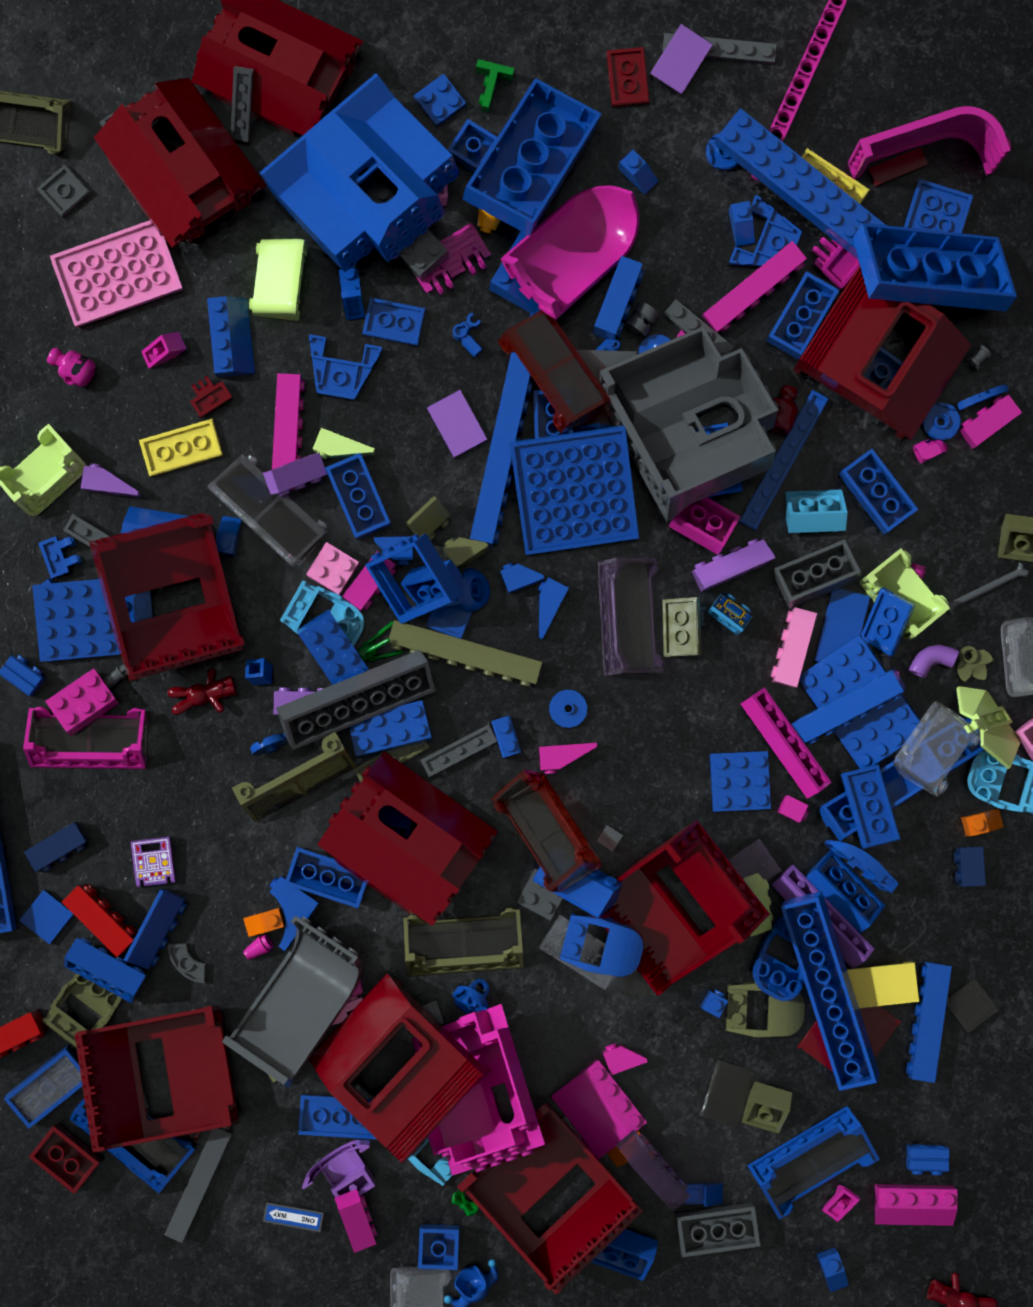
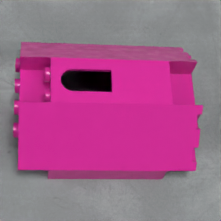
[411,1004,545,1176]

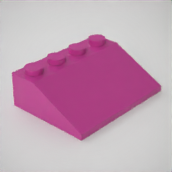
[550,1059,647,1158]

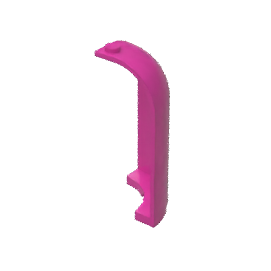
[501,186,639,319]

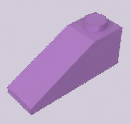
[81,463,141,498]

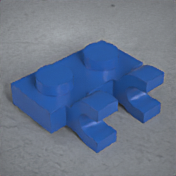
[38,536,83,579]

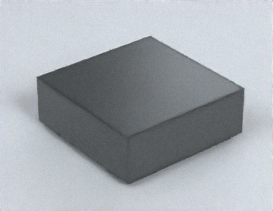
[596,825,623,852]

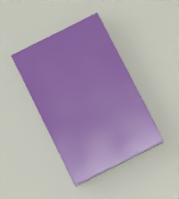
[650,24,713,94]
[427,390,487,458]

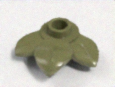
[957,646,993,682]

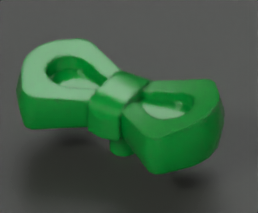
[452,1190,478,1216]

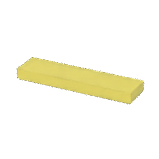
[801,148,870,204]

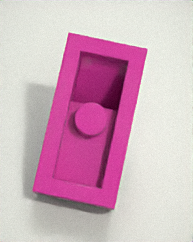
[822,1185,860,1222]

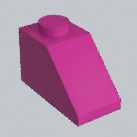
[141,332,186,368]
[603,1043,648,1075]

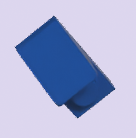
[684,1183,723,1207]

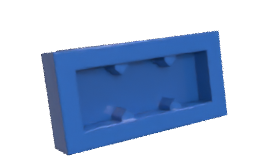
[339,267,365,320]

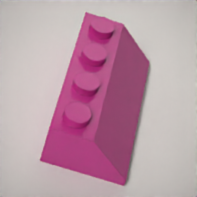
[875,1184,957,1226]

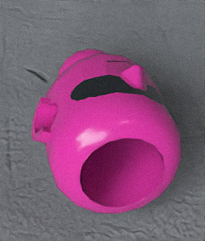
[47,348,96,387]

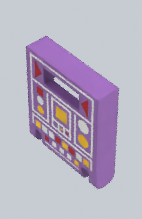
[131,836,176,887]

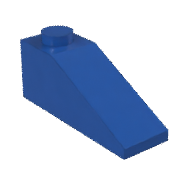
[538,577,569,640]

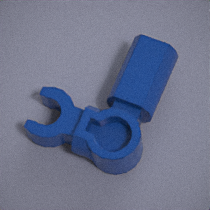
[452,313,483,358]

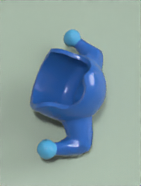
[444,1259,499,1307]

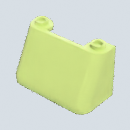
[249,239,308,321]
[0,424,87,516]
[859,548,950,640]

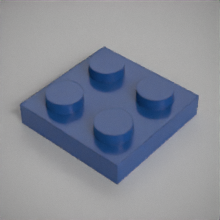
[414,74,466,127]

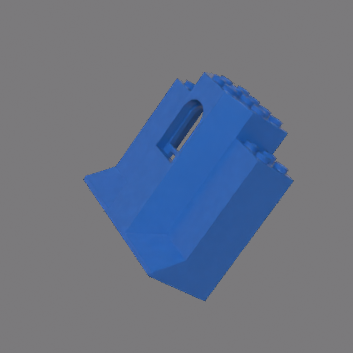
[260,73,460,272]

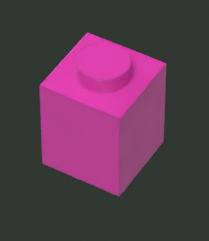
[777,795,809,823]

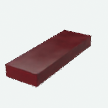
[868,147,928,187]

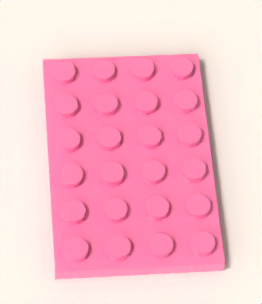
[50,221,183,328]

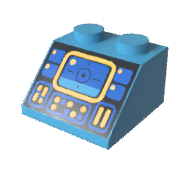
[707,593,753,635]

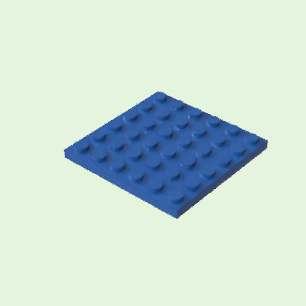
[510,426,639,555]

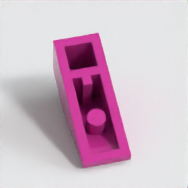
[539,743,597,774]

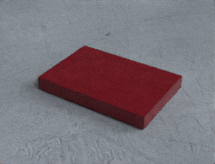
[606,47,650,107]

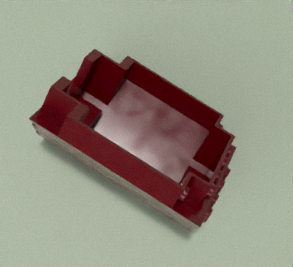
[191,0,363,137]
[94,78,267,247]
[317,751,498,926]

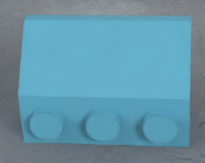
[785,490,848,533]

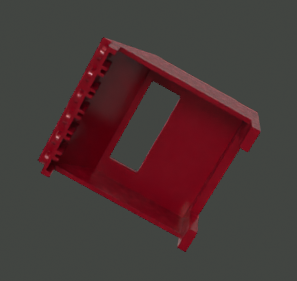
[792,266,971,440]
[89,513,245,681]
[601,820,770,996]
[308,973,491,1163]
[74,1006,239,1152]
[457,1103,644,1295]

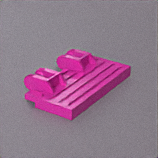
[414,223,491,295]
[812,237,860,289]

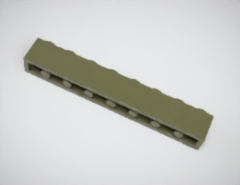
[388,620,542,687]

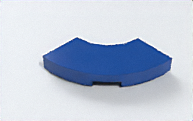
[957,384,1009,410]

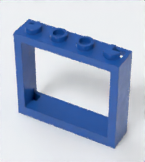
[365,533,462,624]

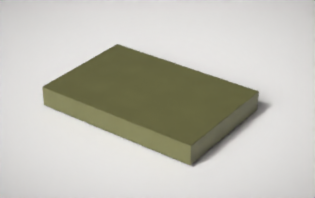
[662,597,701,657]

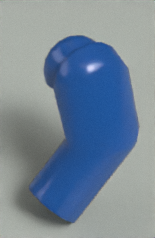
[596,339,621,351]

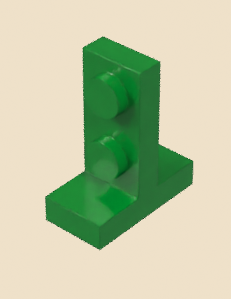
[476,59,514,113]

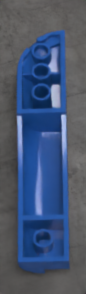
[820,719,985,842]

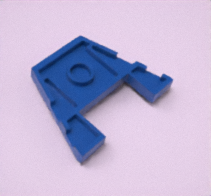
[728,195,802,267]
[309,334,383,401]

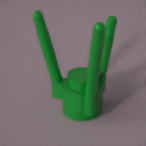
[358,621,403,663]

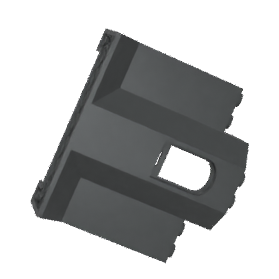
[598,326,779,522]

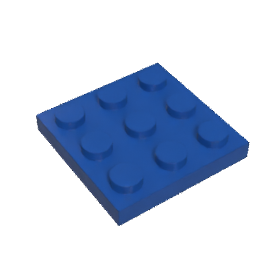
[904,179,973,233]
[710,751,771,812]

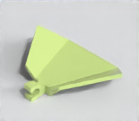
[956,686,1020,769]

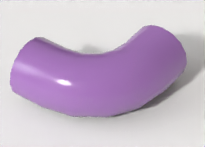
[909,645,959,678]

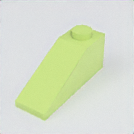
[313,428,376,460]

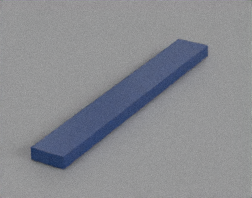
[739,390,829,531]

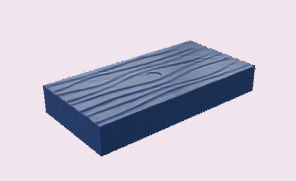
[462,78,602,236]
[853,223,1017,311]

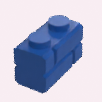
[0,655,46,697]
[491,715,521,758]
[906,1144,949,1175]

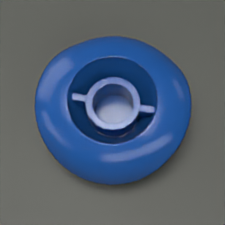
[462,568,490,612]

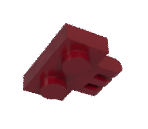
[190,376,233,418]

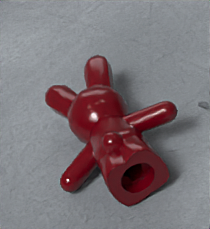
[167,668,238,715]
[926,1273,998,1307]

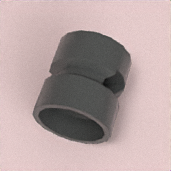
[625,301,660,337]

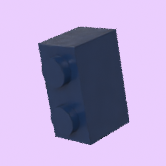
[954,846,986,887]

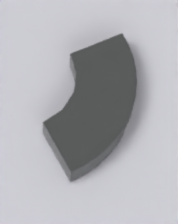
[167,943,206,983]

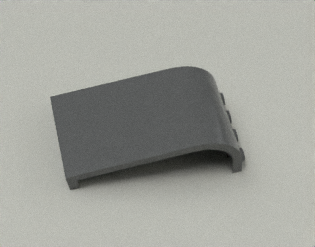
[222,916,363,1088]

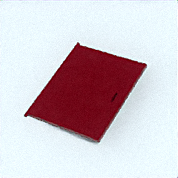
[797,1006,901,1072]

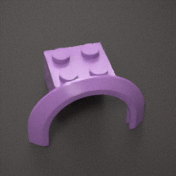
[302,1140,375,1197]

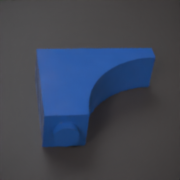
[269,876,320,951]

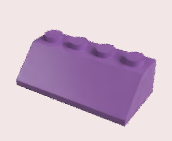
[692,538,775,592]

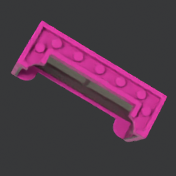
[23,707,147,769]

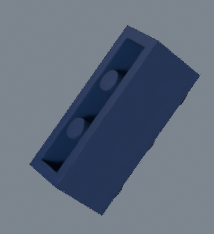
[24,822,89,873]

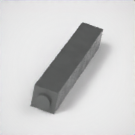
[164,1126,234,1243]

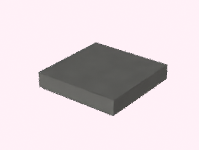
[37,164,91,218]

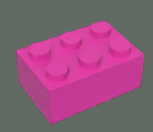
[668,497,741,555]
[45,668,119,736]

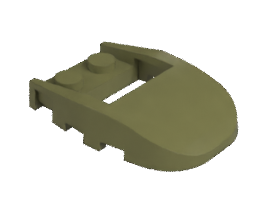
[42,974,121,1049]
[726,982,805,1038]

